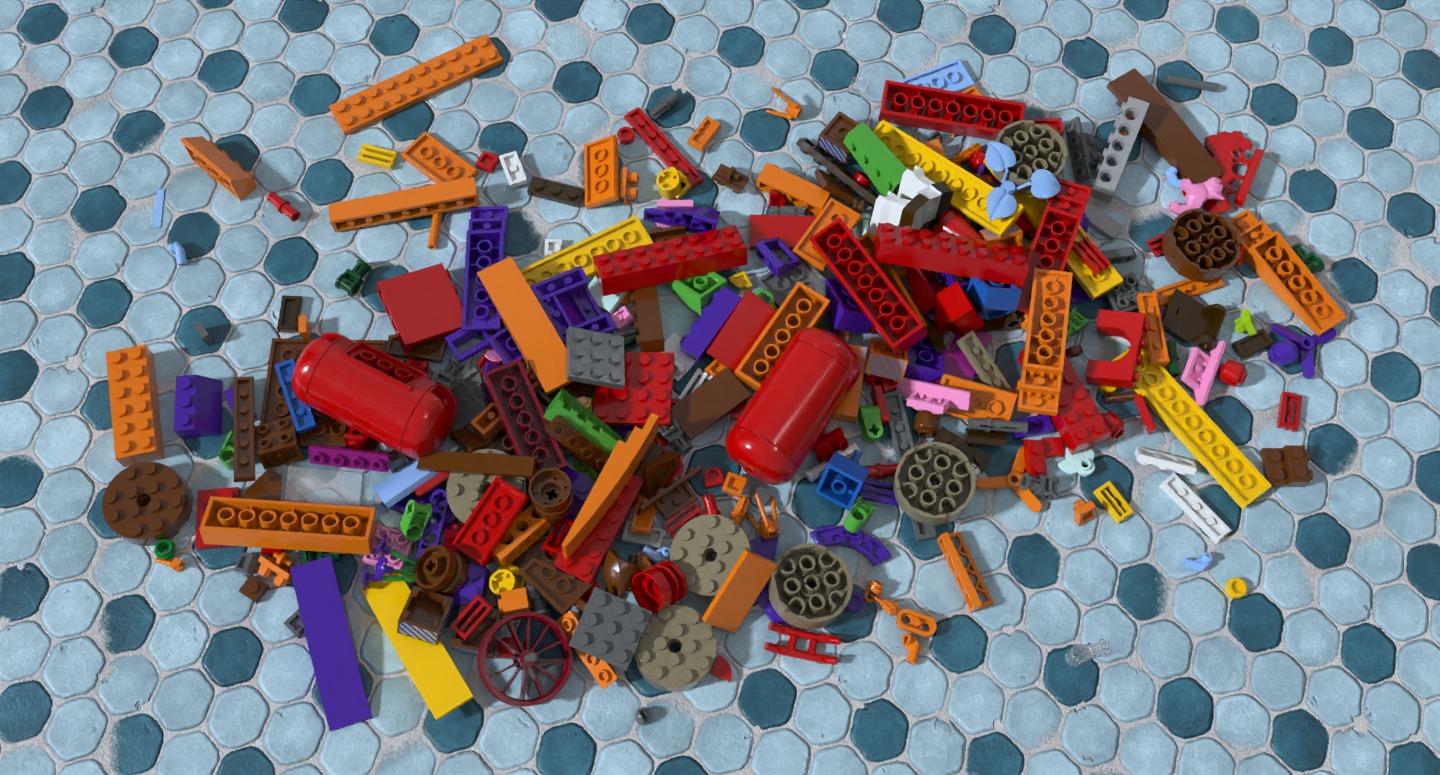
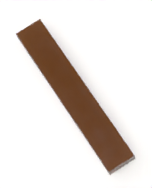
[233,376,256,482]
[417,450,537,478]

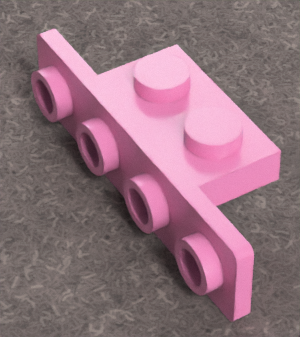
[1181,340,1226,406]
[896,377,971,414]

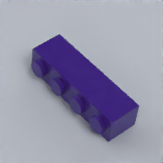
[680,286,742,363]

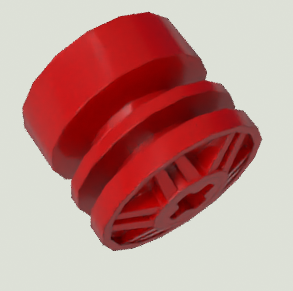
[632,560,687,613]

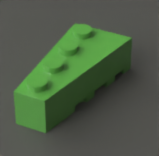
[843,122,907,197]
[544,388,622,456]

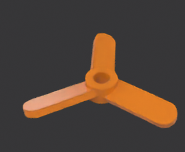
[976,446,1042,512]

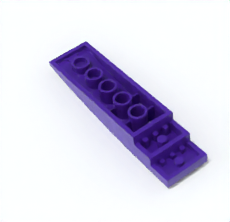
[462,206,509,331]
[290,556,372,731]

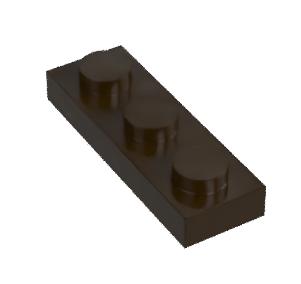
[527,176,585,208]
[932,426,992,474]

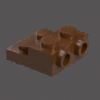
[1260,445,1313,487]

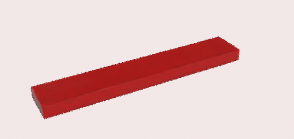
[624,107,704,191]

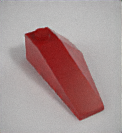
[905,266,946,315]

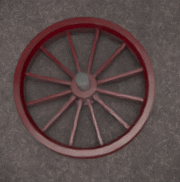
[477,611,573,707]

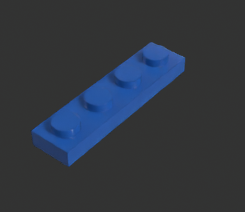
[274,358,318,434]

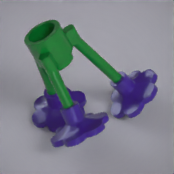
[363,534,416,590]

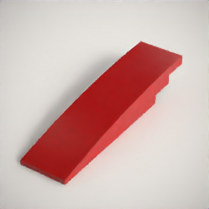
[1016,178,1092,314]

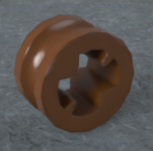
[853,198,864,214]

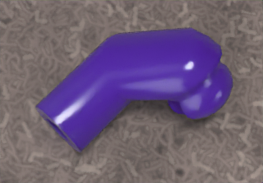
[765,603,789,624]

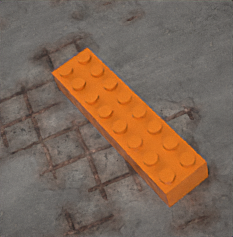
[199,496,378,555]

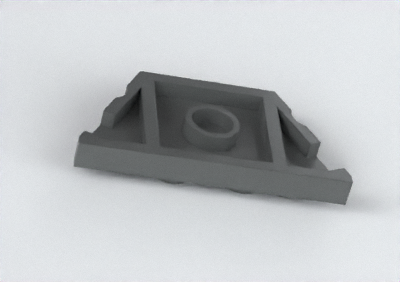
[449,365,488,430]

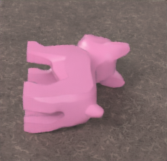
[1166,177,1225,215]

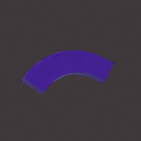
[810,526,892,567]

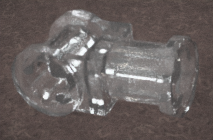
[1065,638,1110,667]

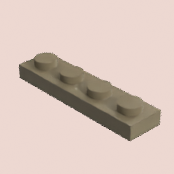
[956,330,1014,392]

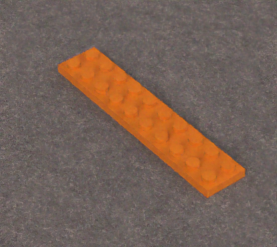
[329,34,503,136]

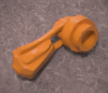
[863,579,900,617]

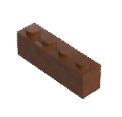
[631,285,665,352]

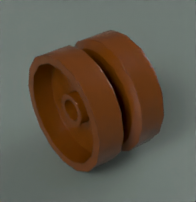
[414,545,468,596]

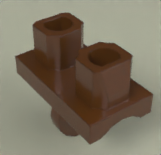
[712,163,749,194]

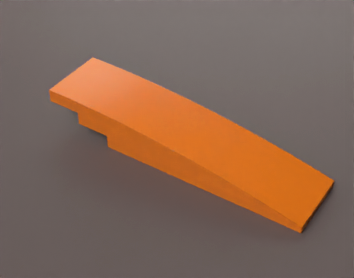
[1228,209,1347,336]
[477,256,574,395]
[1017,268,1073,416]
[562,413,659,559]

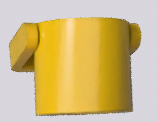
[656,167,691,200]
[489,564,526,598]

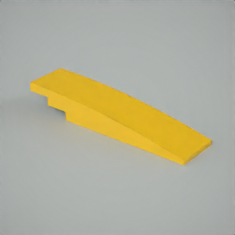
[359,573,474,721]

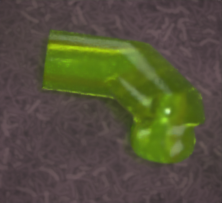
[573,459,600,481]

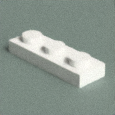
[1135,446,1197,475]

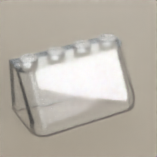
[280,461,371,507]

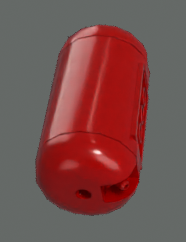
[725,327,861,485]
[292,332,458,460]

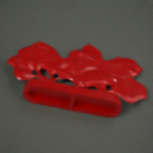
[1182,131,1264,214]

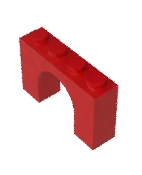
[1085,310,1150,389]

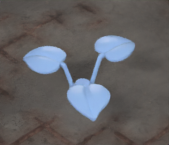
[985,142,1061,221]

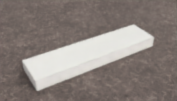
[1159,472,1231,544]

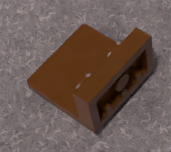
[255,416,304,470]

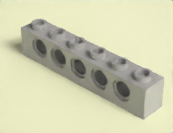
[1089,96,1150,203]

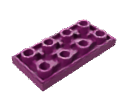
[929,331,993,385]

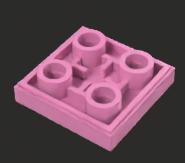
[362,524,416,570]

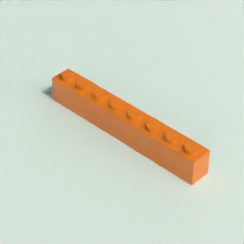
[328,177,480,232]

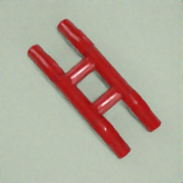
[764,622,842,665]

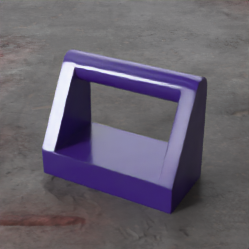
[755,237,802,279]
[445,328,491,363]

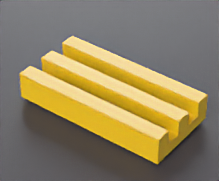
[357,143,398,170]
[1093,480,1134,524]

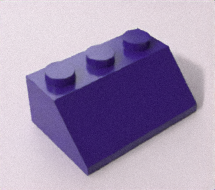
[174,375,223,439]

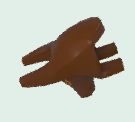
[603,550,644,599]

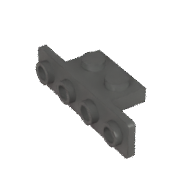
[1065,117,1101,184]

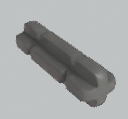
[770,206,805,216]

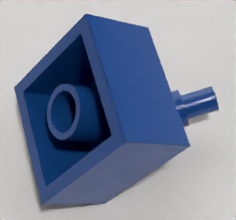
[966,278,1022,321]
[815,450,870,511]

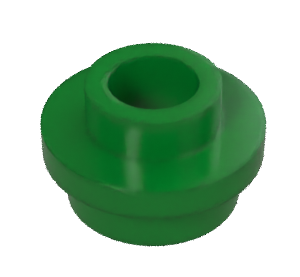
[154,540,176,560]

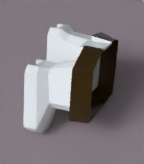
[868,165,954,237]

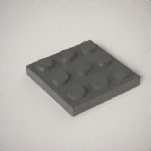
[756,257,827,309]
[566,326,625,390]
[569,587,652,671]

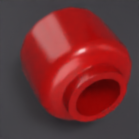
[967,150,990,175]
[1217,360,1248,387]
[1101,412,1125,440]

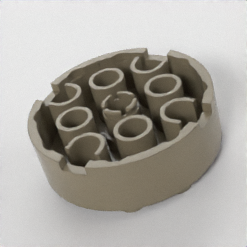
[993,120,1067,194]
[893,442,976,525]
[446,449,530,523]
[670,514,754,599]
[768,543,853,629]
[634,605,717,692]

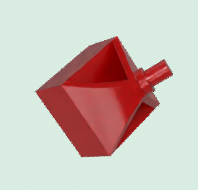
[934,281,985,336]

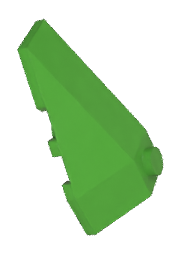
[665,272,727,315]

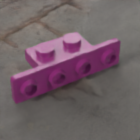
[309,445,390,472]

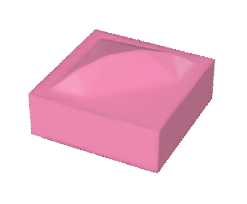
[610,305,635,332]

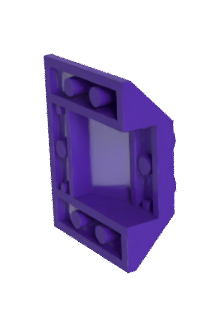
[530,266,617,347]

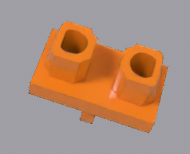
[619,167,639,205]
[257,551,293,588]

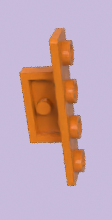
[556,610,619,689]

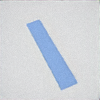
[153,189,164,228]

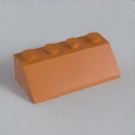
[180,136,257,201]

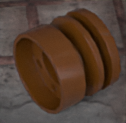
[528,468,574,521]

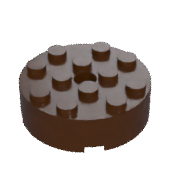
[1162,208,1241,282]
[102,462,193,546]

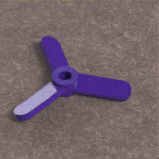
[1271,323,1336,379]

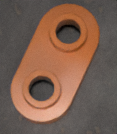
[895,609,937,638]

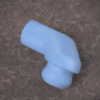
[1165,166,1183,190]
[168,242,187,265]
[641,545,671,563]
[1182,552,1213,572]

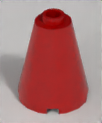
[933,209,984,240]

